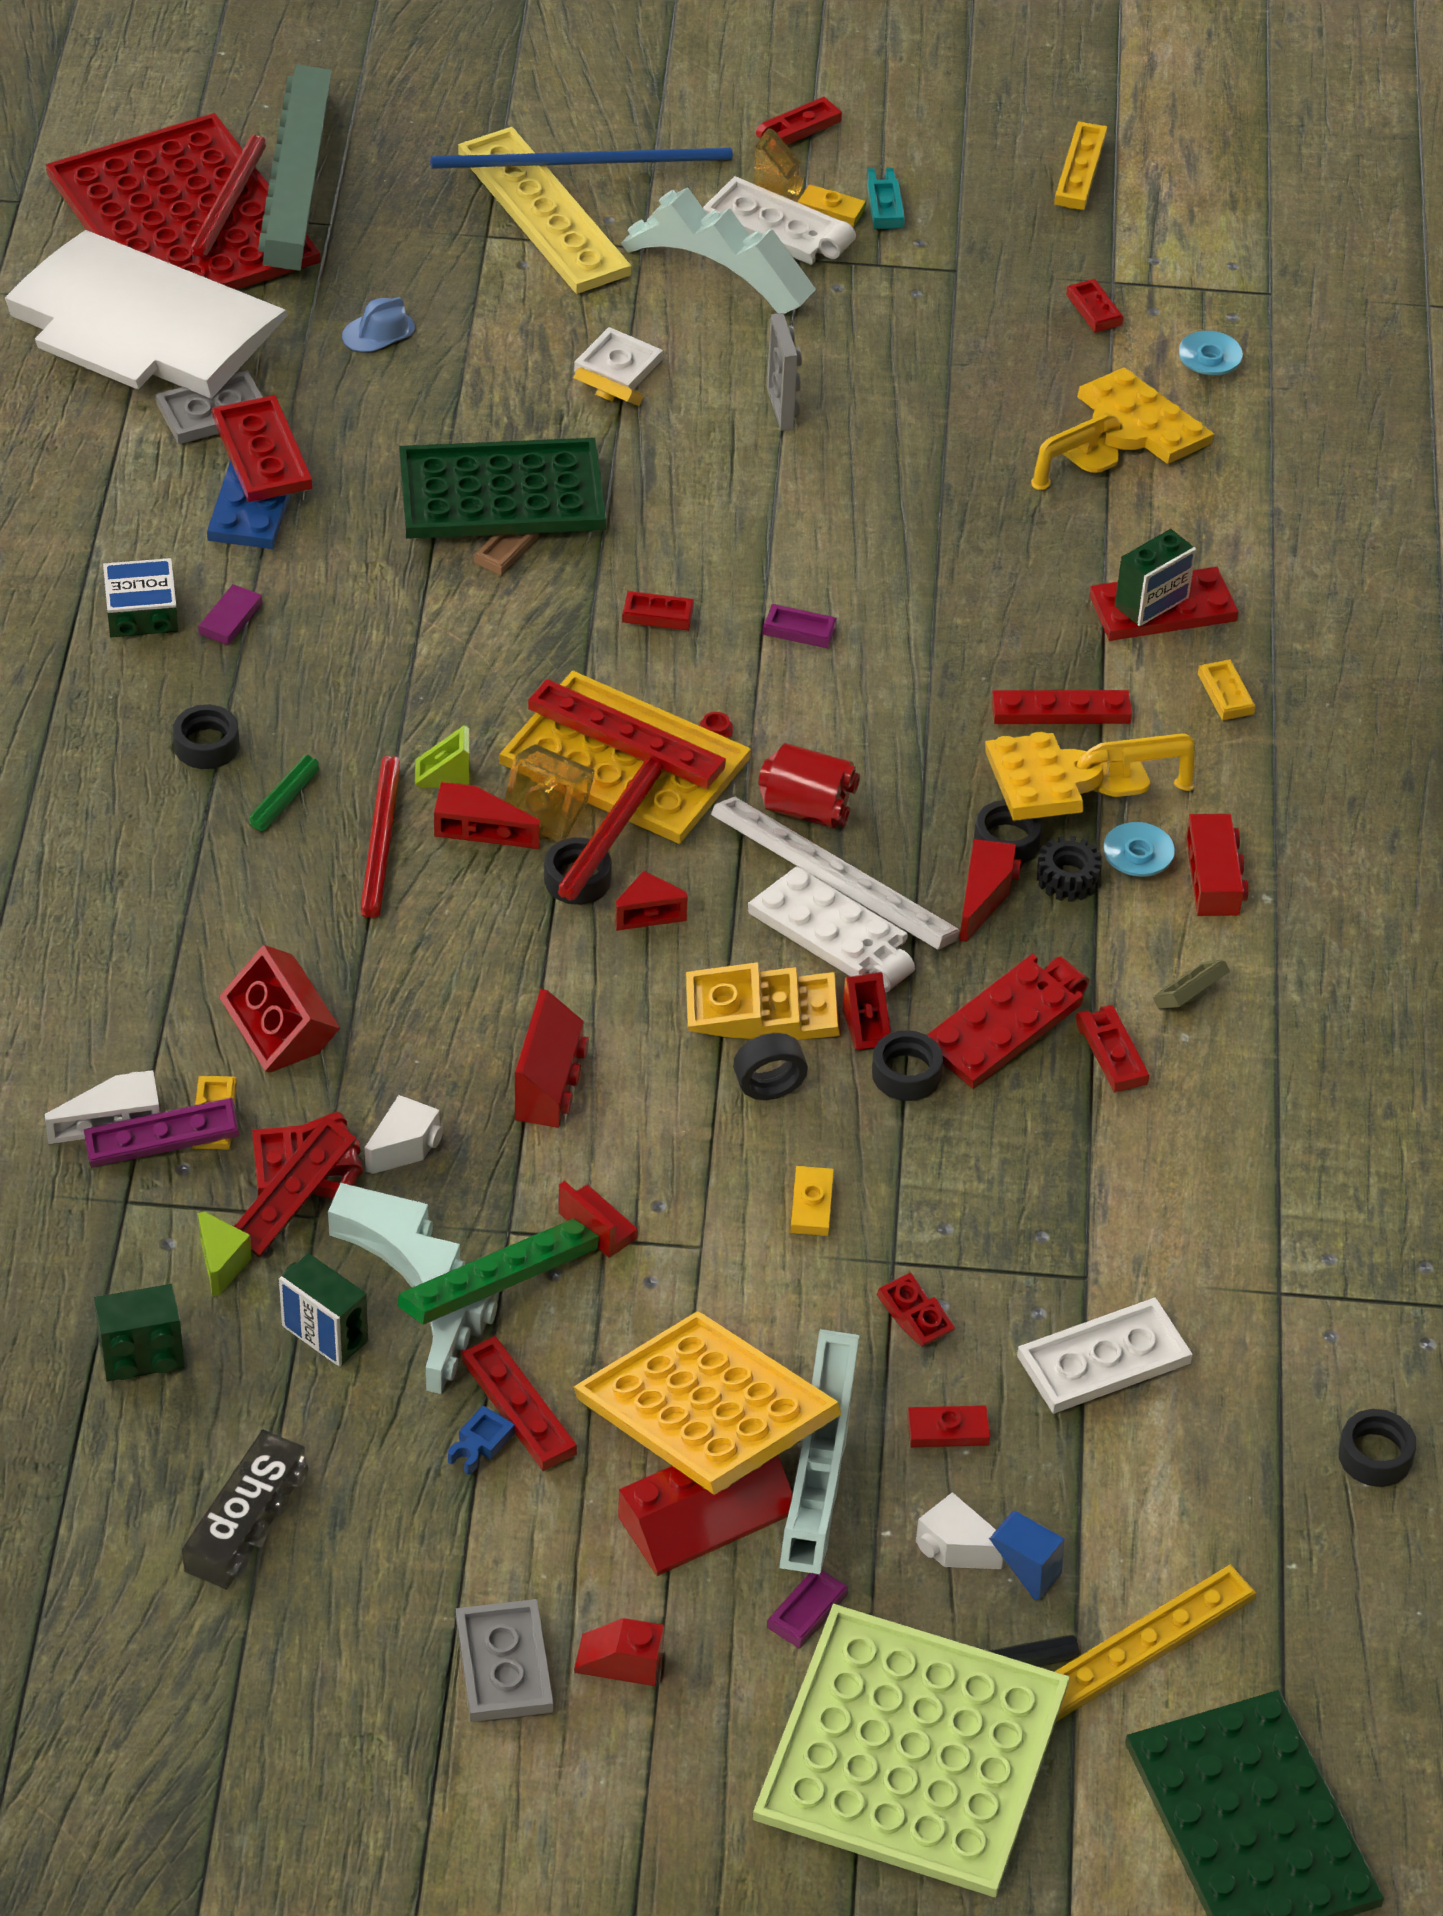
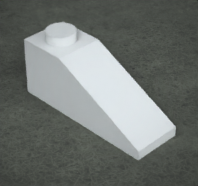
[45,1070,160,1144]

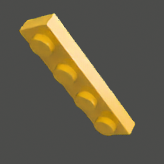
[1054,121,1107,210]

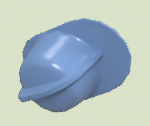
[342,297,415,353]

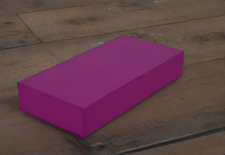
[198,584,263,645]
[763,604,837,649]
[767,1570,848,1649]

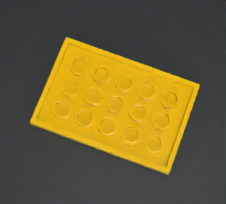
[499,670,751,844]
[573,1311,841,1495]

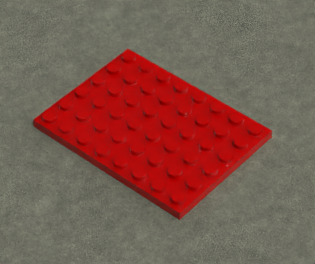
[46,113,321,290]

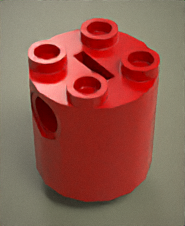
[758,743,860,828]

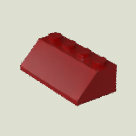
[618,1455,793,1576]

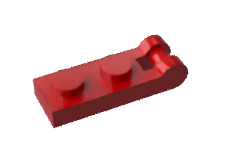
[756,97,842,153]
[1076,1005,1150,1093]

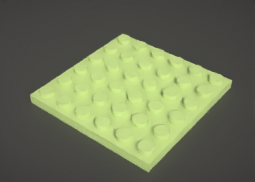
[753,1604,1070,1898]

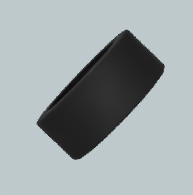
[173,704,240,769]
[974,800,1042,864]
[544,837,612,905]
[872,1030,943,1101]
[733,1033,808,1100]
[1338,1409,1416,1487]

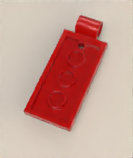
[927,953,1089,1089]

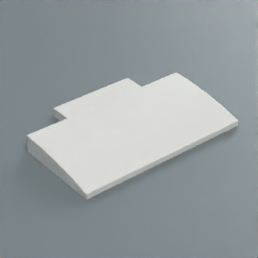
[5,230,287,399]

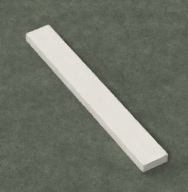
[711,797,960,949]

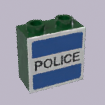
[1114,529,1196,626]
[103,558,178,637]
[279,1253,369,1367]

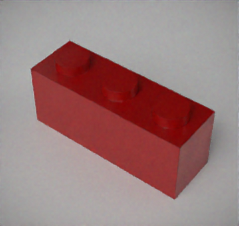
[1185,814,1248,916]

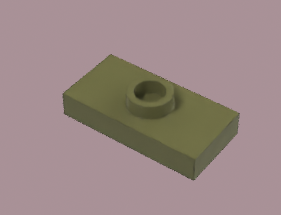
[1153,960,1230,1009]

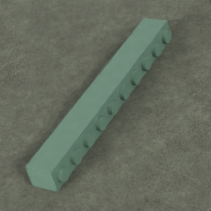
[258,64,332,271]

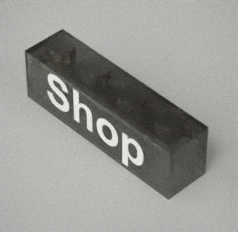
[182,1429,309,1590]

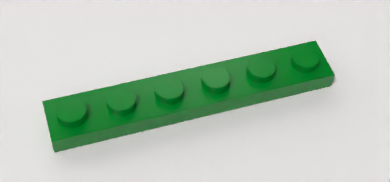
[398,1218,599,1325]

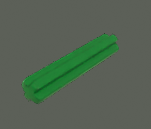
[249,755,319,832]

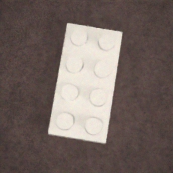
[1017,1297,1193,1414]

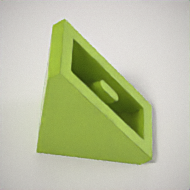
[415,725,470,788]
[198,1212,252,1296]

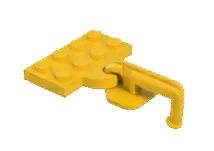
[1031,367,1214,490]
[985,732,1195,821]

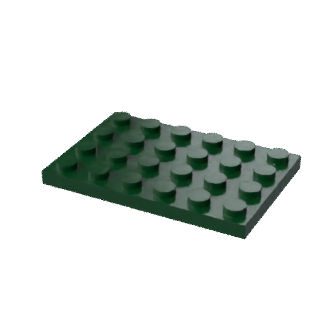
[399,437,606,539]
[1125,1690,1384,1916]

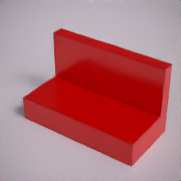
[558,1180,638,1258]

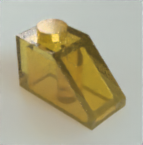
[754,128,803,200]

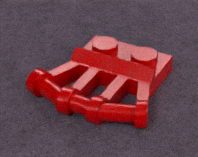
[252,1112,363,1200]

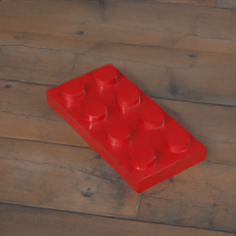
[212,395,313,503]
[1089,566,1239,641]

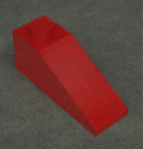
[434,782,540,849]
[960,839,1021,942]

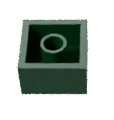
[94,1284,185,1382]

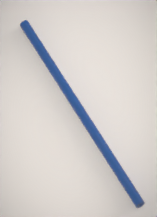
[430,148,733,169]

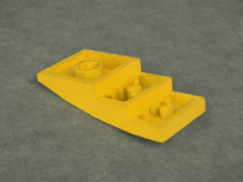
[686,962,840,1040]

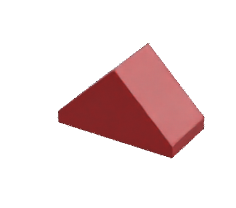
[615,871,688,931]
[843,972,891,1050]

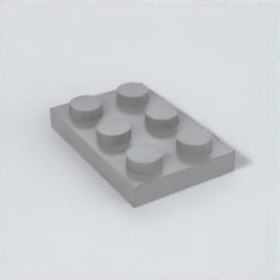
[767,313,802,431]
[156,370,263,444]
[456,1599,553,1722]

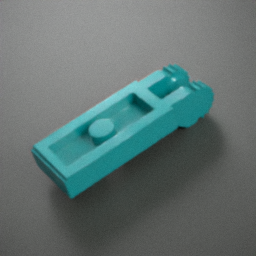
[867,168,905,229]

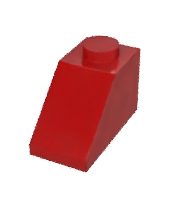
[574,1618,664,1686]

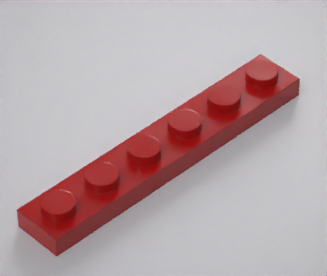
[528,679,726,789]

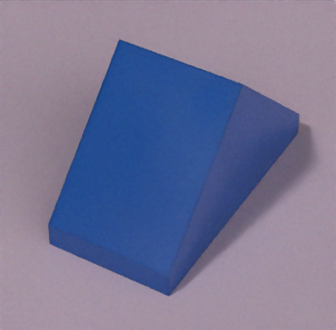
[989,1511,1065,1600]

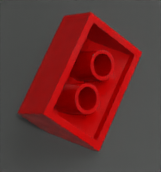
[219,945,340,1073]
[515,989,589,1128]

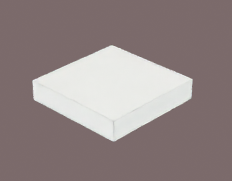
[574,327,663,390]

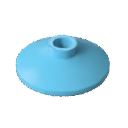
[1179,331,1243,375]
[1104,822,1175,877]

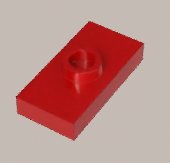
[1066,279,1123,333]
[622,591,694,631]
[907,1405,990,1448]

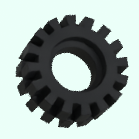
[1036,836,1102,902]

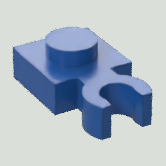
[448,1406,515,1475]

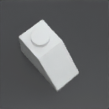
[365,1095,443,1174]
[916,1492,1007,1569]

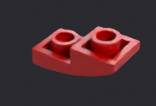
[876,1272,955,1347]

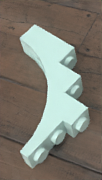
[621,187,816,314]
[328,1183,497,1394]
[779,1329,860,1574]

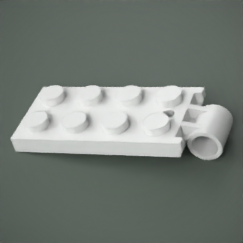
[703,176,856,265]
[748,866,915,992]

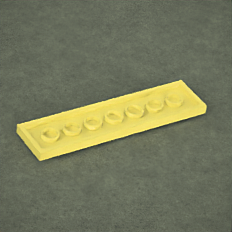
[458,127,631,294]

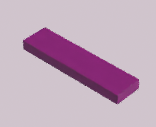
[84,1097,240,1168]

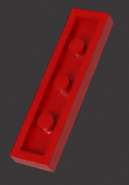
[991,690,1132,724]
[234,1115,356,1258]
[462,1336,577,1471]

